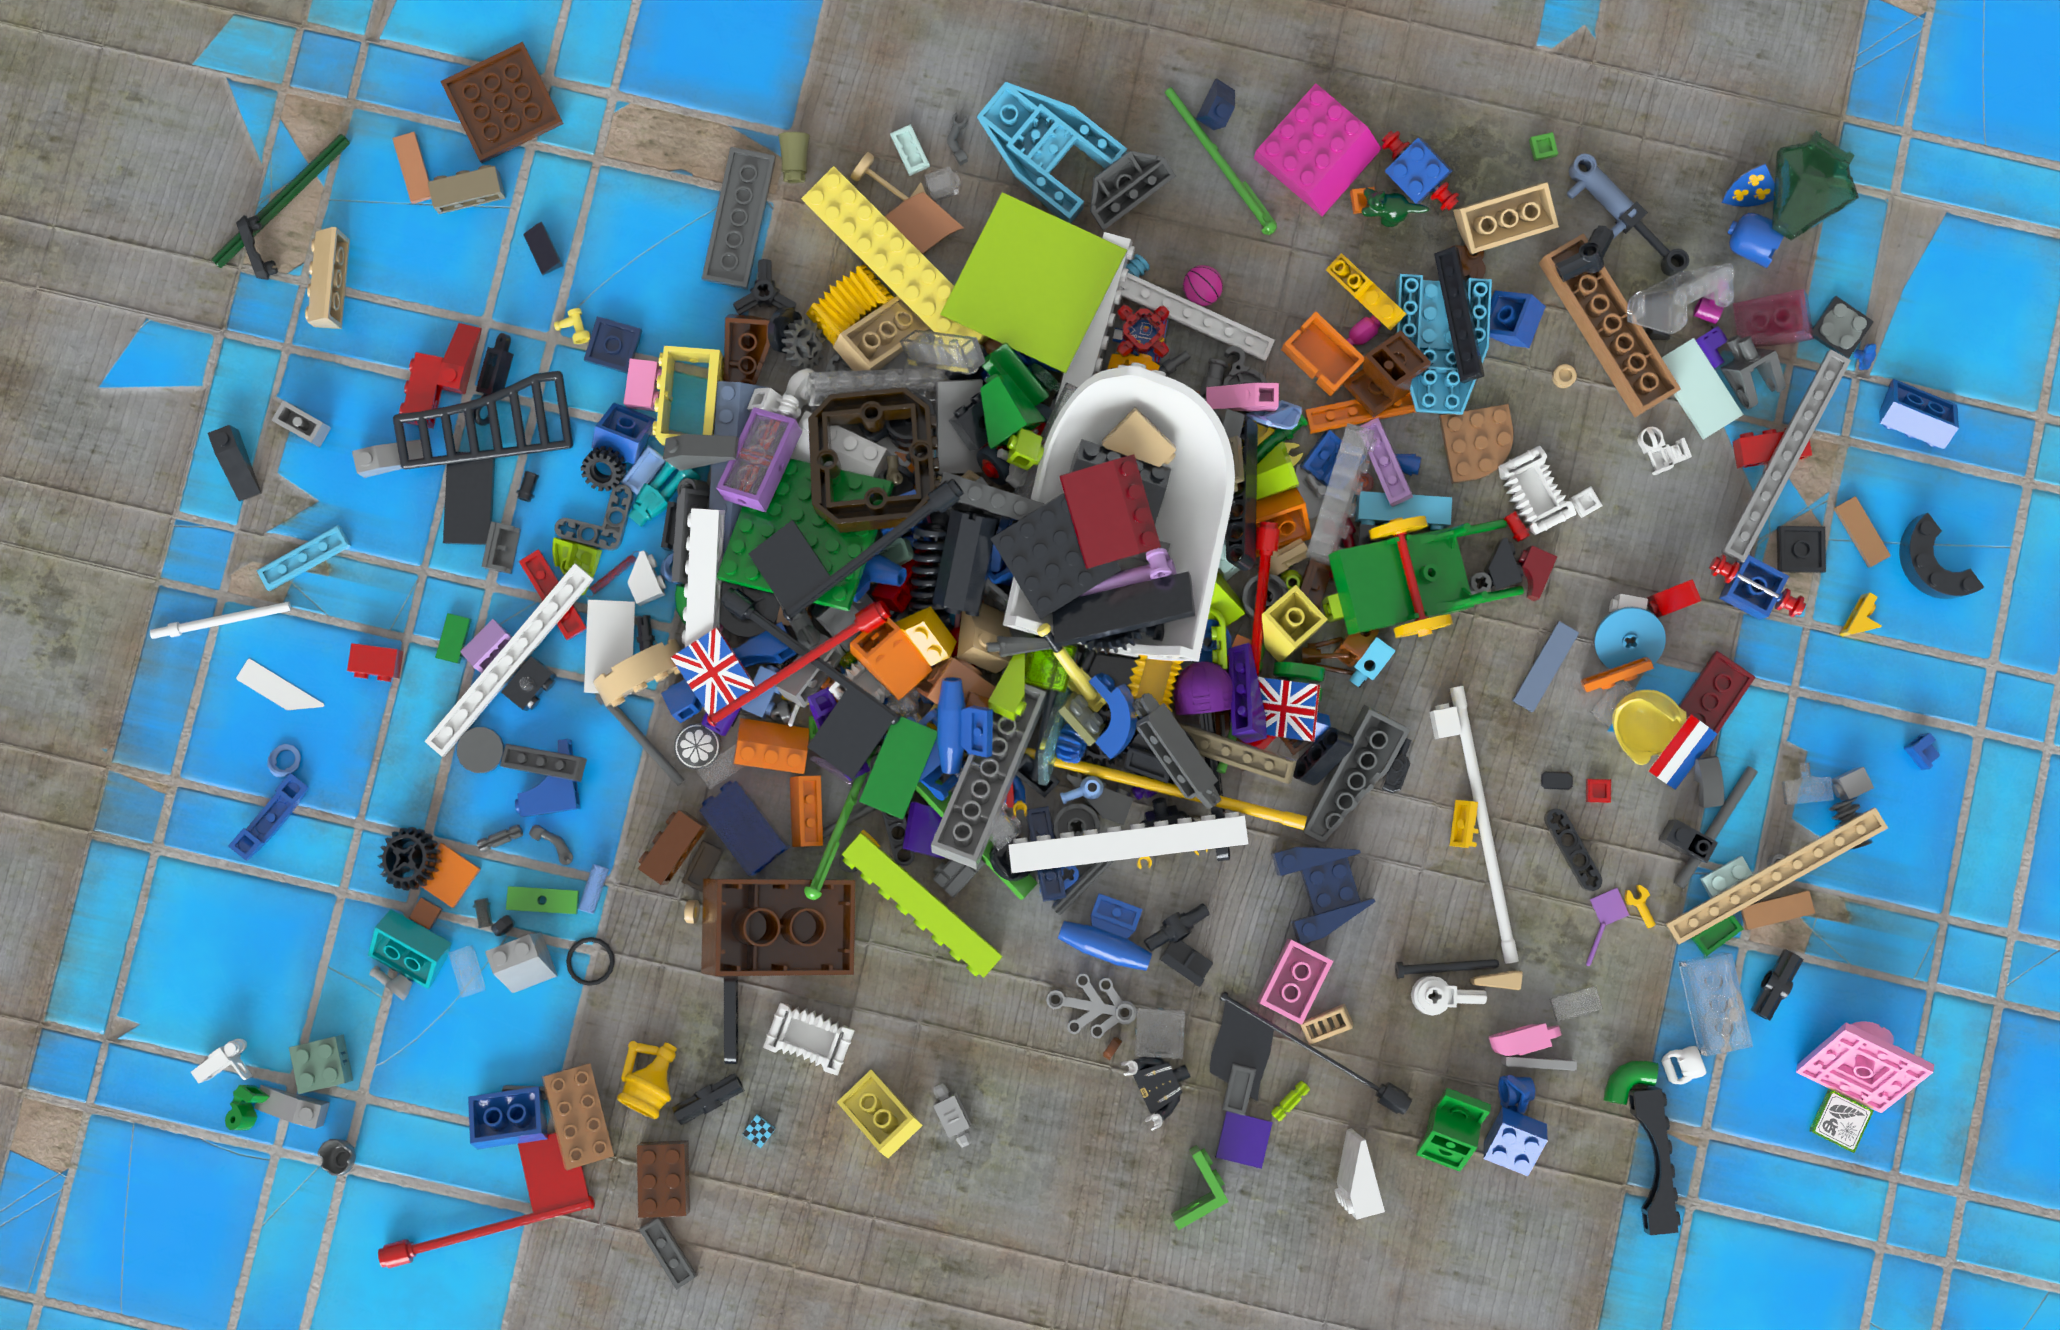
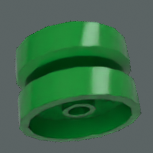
[1273,662,1325,702]

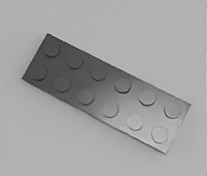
[702,147,776,290]

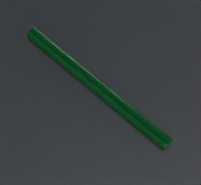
[211,134,350,268]

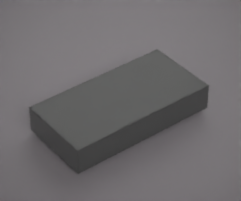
[1222,1063,1256,1116]

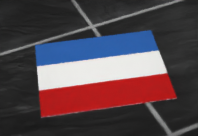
[1648,714,1717,790]

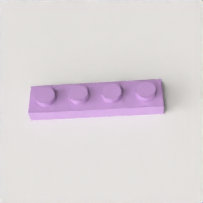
[1357,418,1413,507]

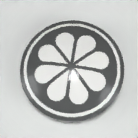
[674,723,721,770]

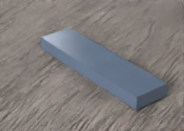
[1512,621,1579,712]

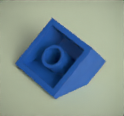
[1489,290,1546,348]
[591,403,656,464]

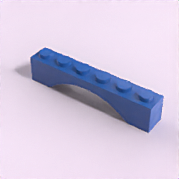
[661,622,798,723]

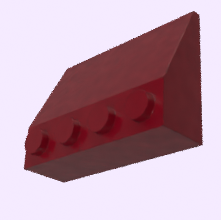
[1059,454,1161,569]

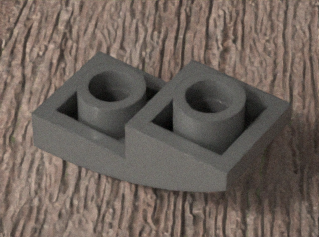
[1694,756,1724,808]

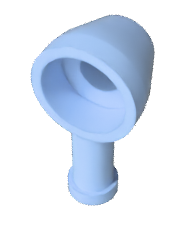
[1060,776,1104,804]

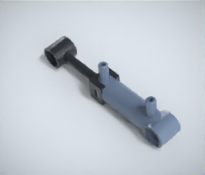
[1567,154,1690,277]

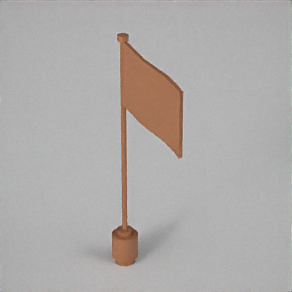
[884,192,1002,355]

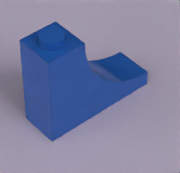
[515,739,581,817]

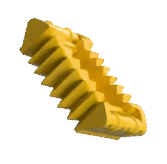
[806,264,894,346]
[1127,655,1184,716]

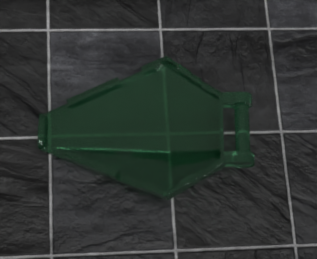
[1772,130,1859,241]

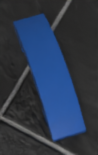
[228,773,309,861]

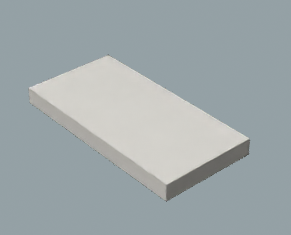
[584,600,635,695]

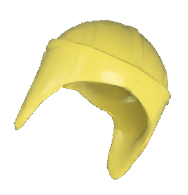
[1612,690,1687,765]

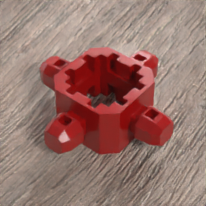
[1117,305,1170,358]

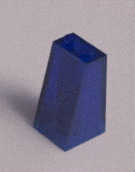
[699,780,791,876]

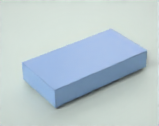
[621,446,666,495]

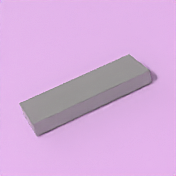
[1501,1055,1577,1071]

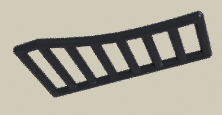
[393,371,574,470]

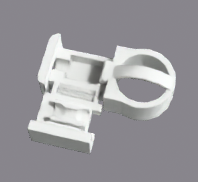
[1638,427,1692,475]

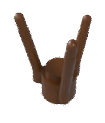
[1302,637,1354,675]

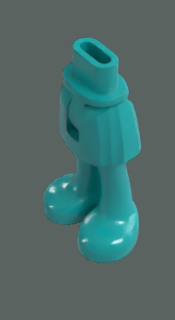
[628,462,701,527]

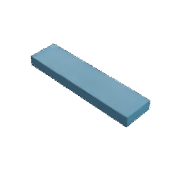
[256,525,351,591]

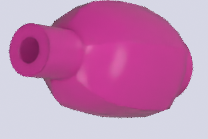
[1346,315,1381,346]

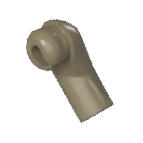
[886,455,903,486]

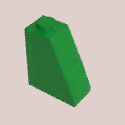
[980,373,1046,449]

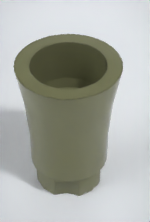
[778,132,810,183]

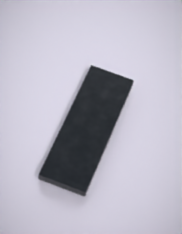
[1052,571,1195,648]

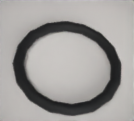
[566,937,615,986]

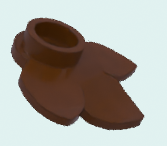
[1450,244,1486,279]

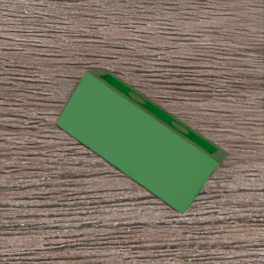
[982,343,1049,406]

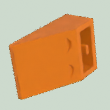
[850,618,933,701]

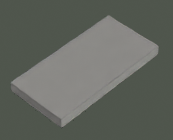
[936,379,983,474]

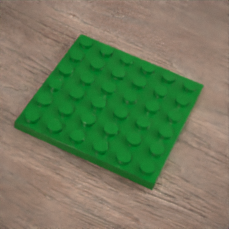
[716,458,894,611]

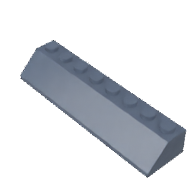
[709,381,768,557]

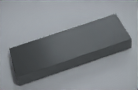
[639,1217,697,1290]

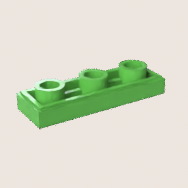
[506,886,579,914]

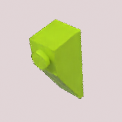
[988,653,1027,721]

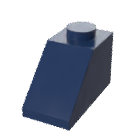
[1196,78,1235,130]

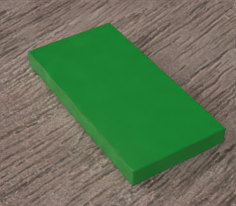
[859,717,937,820]

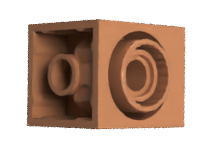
[914,656,996,706]

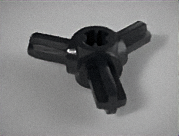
[733,259,797,315]

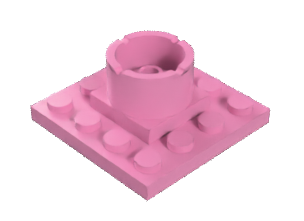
[1796,1021,1934,1113]

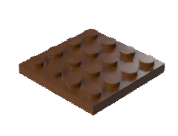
[440,42,564,163]

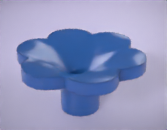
[1854,343,1876,370]

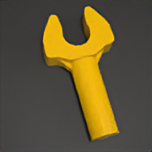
[1625,885,1656,928]

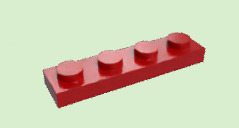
[519,549,587,640]

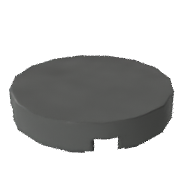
[457,727,504,773]

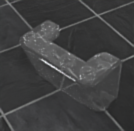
[1627,263,1734,334]

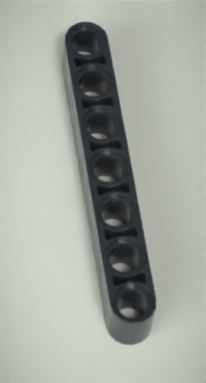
[1226,412,1258,571]

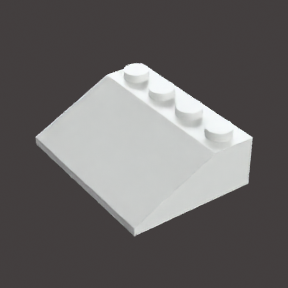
[791,411,891,478]
[1335,1128,1385,1219]

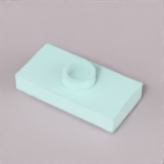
[890,124,930,176]

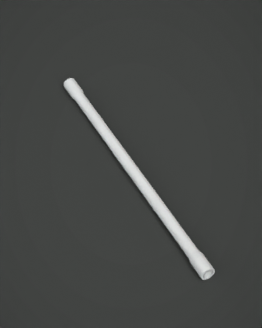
[1450,686,1519,964]

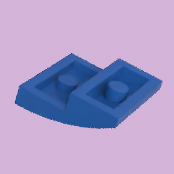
[1300,430,1366,494]

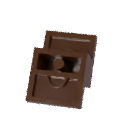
[1344,330,1431,418]

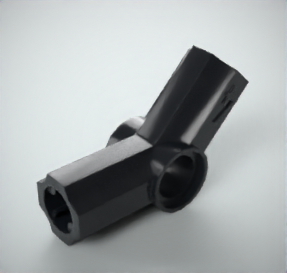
[1555,225,1614,282]

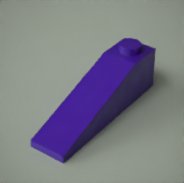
[1228,643,1267,743]

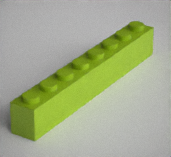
[842,831,1002,978]

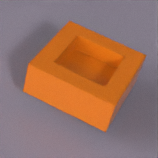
[1350,187,1375,214]

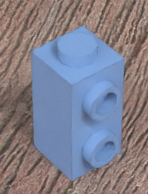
[741,664,781,719]

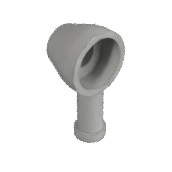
[369,966,413,1001]

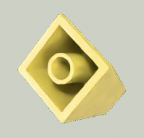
[1262,585,1328,662]

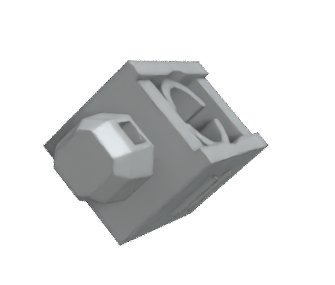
[933,1083,972,1148]

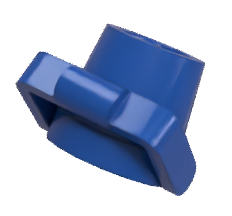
[1498,1075,1535,1114]

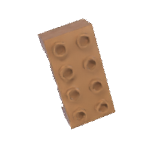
[541,1063,614,1170]

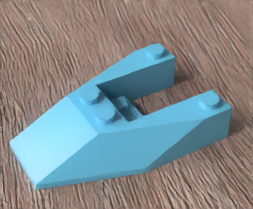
[977,82,1127,224]

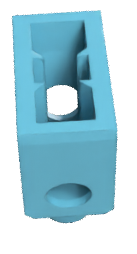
[1349,637,1395,688]

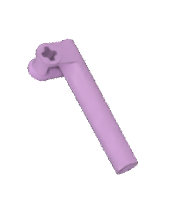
[1079,548,1176,597]

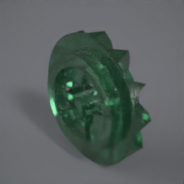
[1029,363,1060,393]

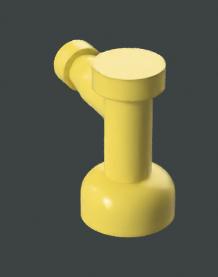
[554,308,591,344]

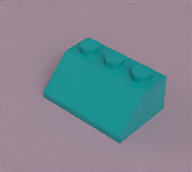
[368,909,452,989]

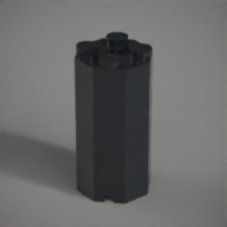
[932,509,1000,616]

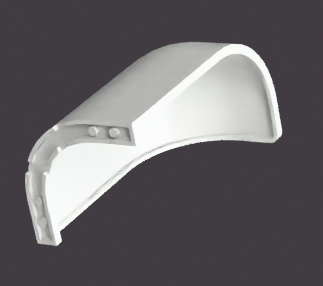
[1003,363,1235,661]

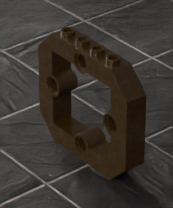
[808,387,940,533]

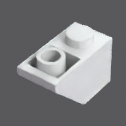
[627,550,667,606]

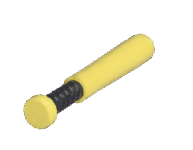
[1037,623,1097,701]

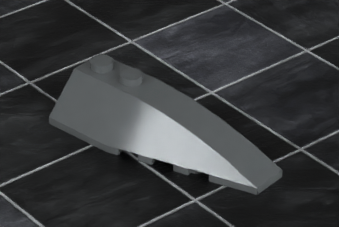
[1303,705,1410,843]

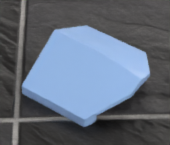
[1246,400,1302,430]

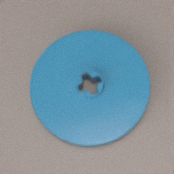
[1594,607,1666,669]

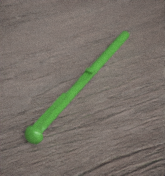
[1165,87,1277,235]
[804,745,879,900]

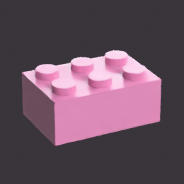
[1257,939,1333,1025]

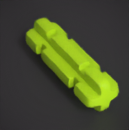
[1271,1081,1310,1121]

